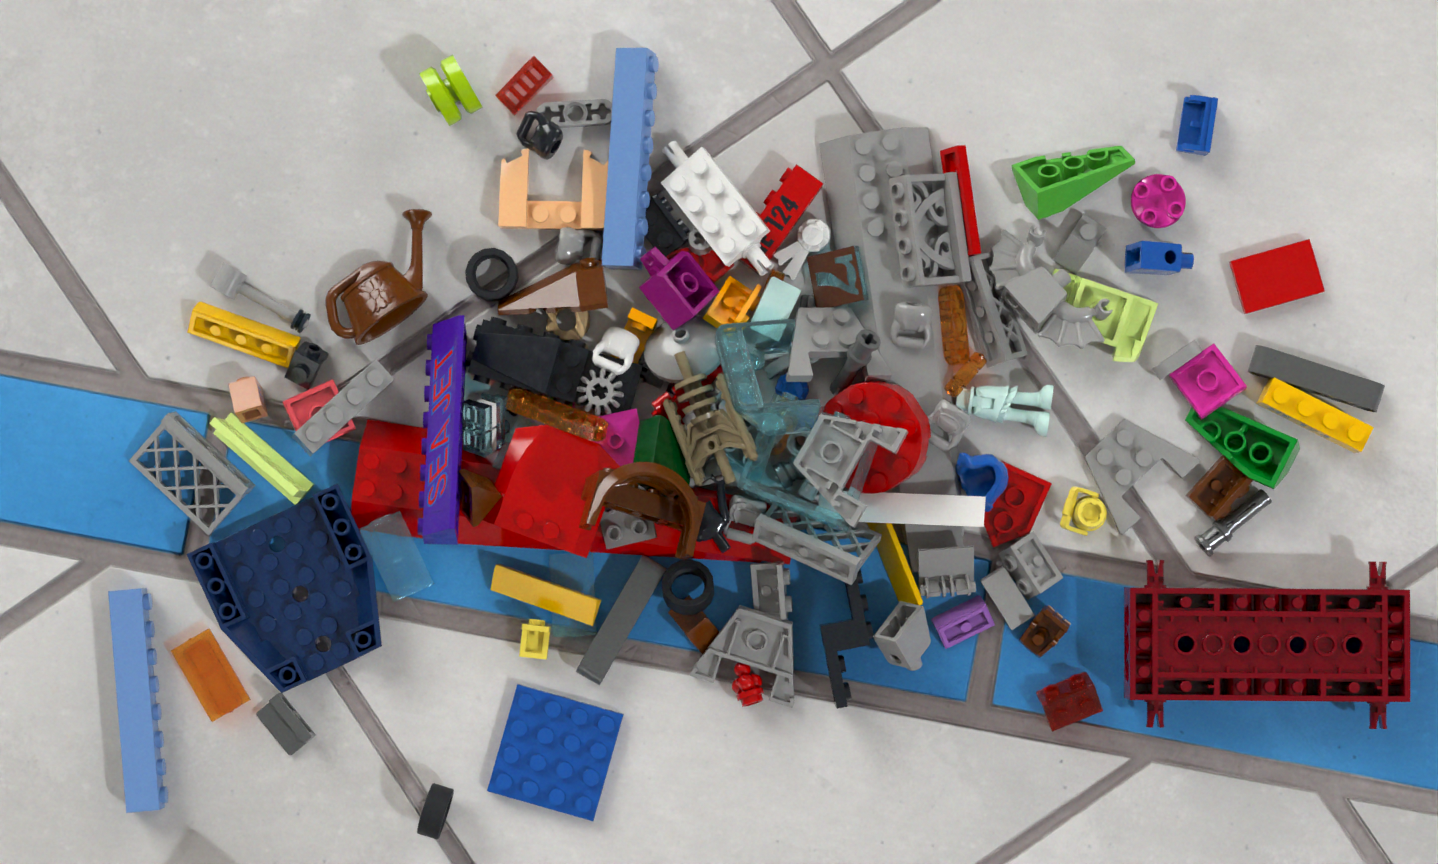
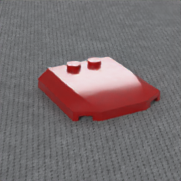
[483,425,620,558]

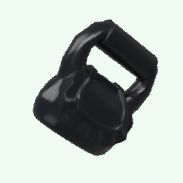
[516,111,563,160]

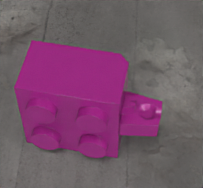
[639,247,719,331]

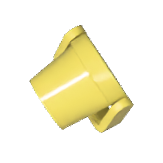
[1060,486,1107,536]

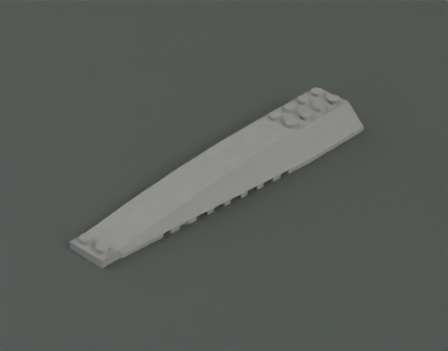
[819,127,964,572]

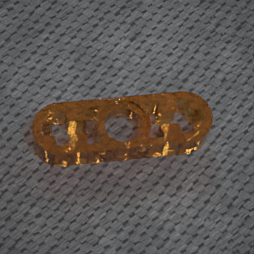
[938,285,970,366]

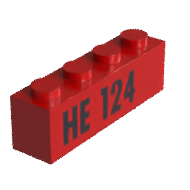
[738,164,823,275]

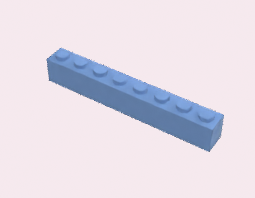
[602,48,659,270]
[108,588,168,813]

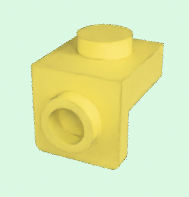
[519,619,551,660]

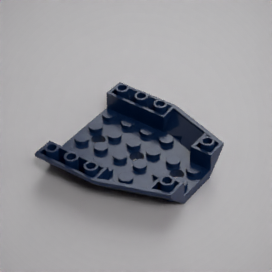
[187,484,382,693]

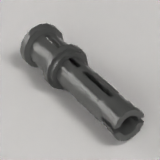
[830,329,881,395]
[1194,489,1272,556]

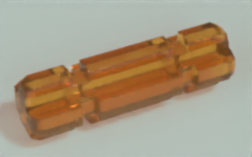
[944,352,987,397]

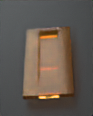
[171,628,251,722]

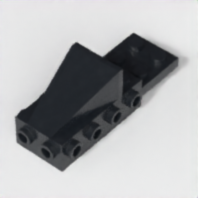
[465,316,643,414]

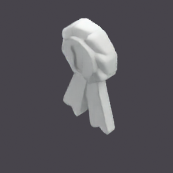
[774,219,831,280]

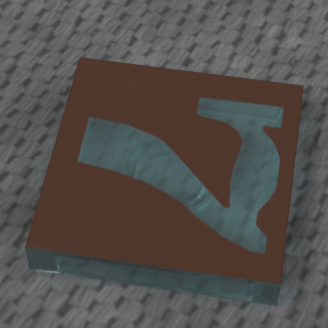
[807,246,868,308]

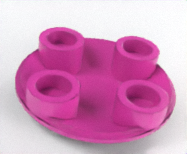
[1131,174,1186,228]

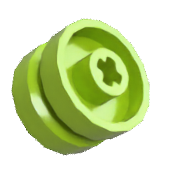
[419,54,483,126]

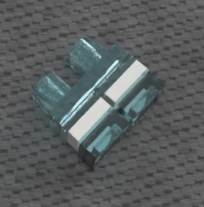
[462,393,510,457]

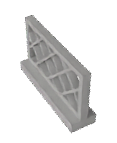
[129,411,256,535]
[752,490,882,585]

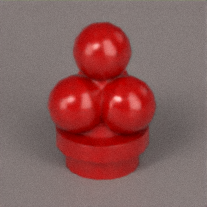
[732,662,764,707]

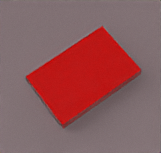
[1229,239,1325,314]

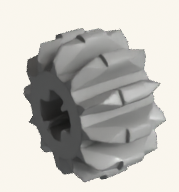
[577,368,624,416]

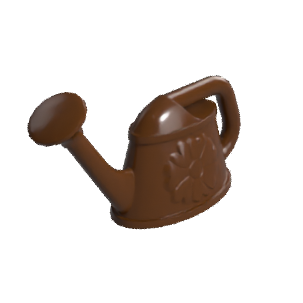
[325,209,432,345]

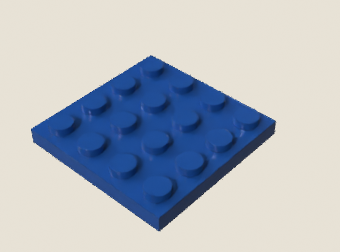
[487,684,624,821]

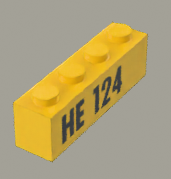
[1256,377,1374,453]

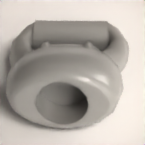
[555,227,603,265]
[890,302,932,349]
[927,399,971,451]
[723,494,767,545]

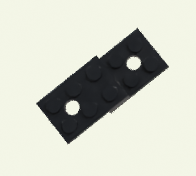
[819,568,874,709]

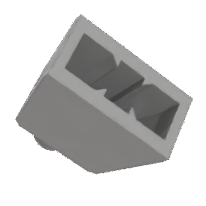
[873,601,931,671]

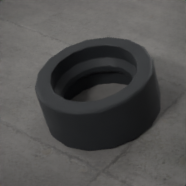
[465,248,519,301]
[662,559,714,615]
[417,783,454,840]

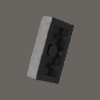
[644,194,690,257]

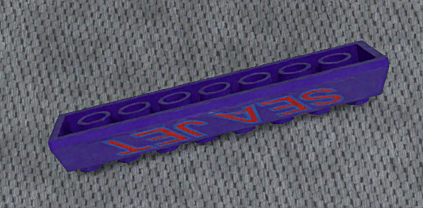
[418,315,467,545]

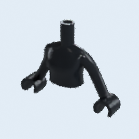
[656,474,731,553]

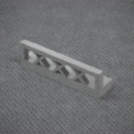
[960,251,1028,368]

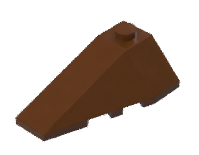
[498,257,608,315]

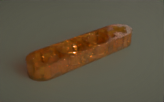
[506,389,608,441]

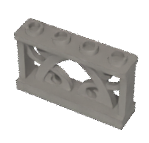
[889,172,972,288]

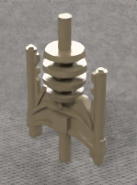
[663,351,758,487]

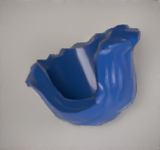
[956,453,1009,512]

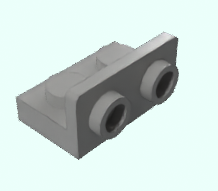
[998,531,1063,599]

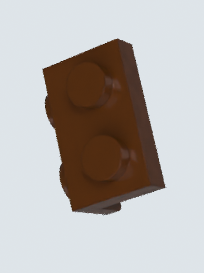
[1185,455,1253,520]

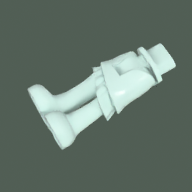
[956,385,1054,437]

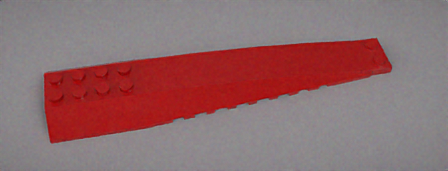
[351,420,797,565]

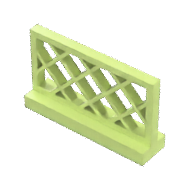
[209,413,315,505]

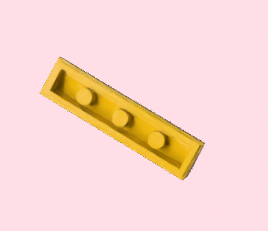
[187,302,301,368]
[867,522,923,605]
[490,564,601,626]

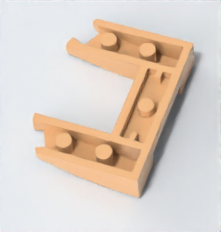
[498,149,608,231]

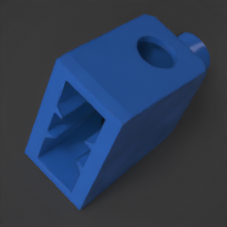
[1124,241,1194,275]

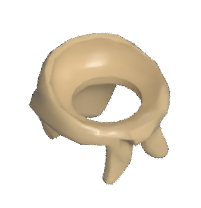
[546,307,591,341]

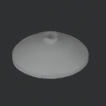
[644,315,726,383]

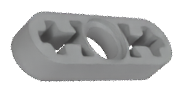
[536,99,612,128]

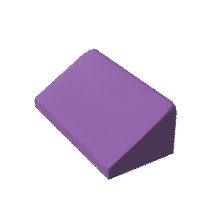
[931,595,995,649]

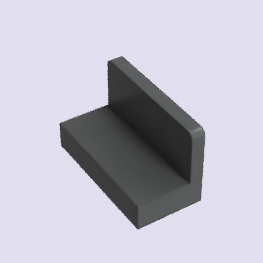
[256,693,316,755]

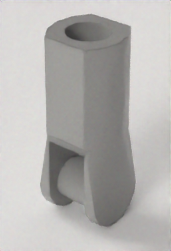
[798,478,818,501]

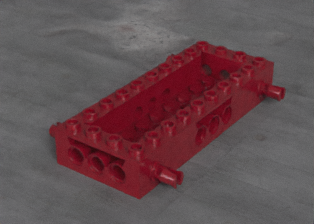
[1124,560,1410,729]

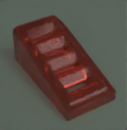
[495,56,554,116]

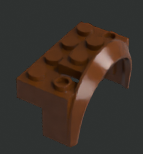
[579,462,706,560]

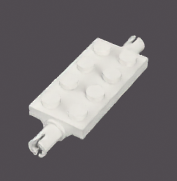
[661,141,774,276]

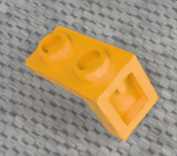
[611,307,658,364]

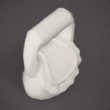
[592,326,640,375]

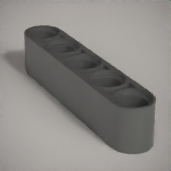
[1248,345,1385,412]
[576,555,667,685]

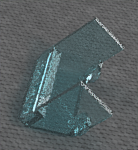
[714,319,820,436]

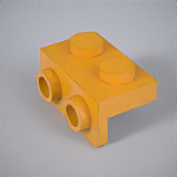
[702,276,762,337]

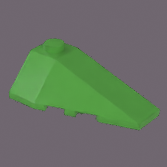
[1012,146,1135,220]

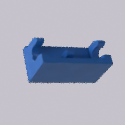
[1176,95,1218,156]

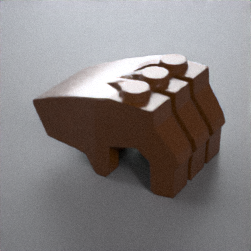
[1019,605,1071,658]

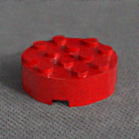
[819,381,931,494]

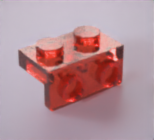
[1036,672,1103,732]

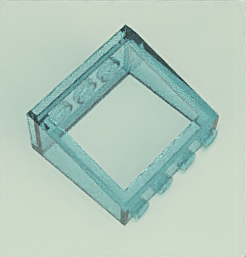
[737,392,878,533]

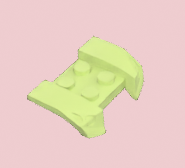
[1052,268,1158,362]

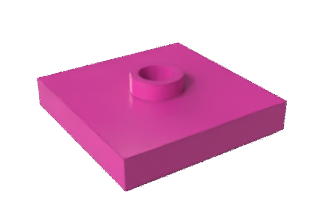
[1169,343,1247,420]
[582,408,640,467]

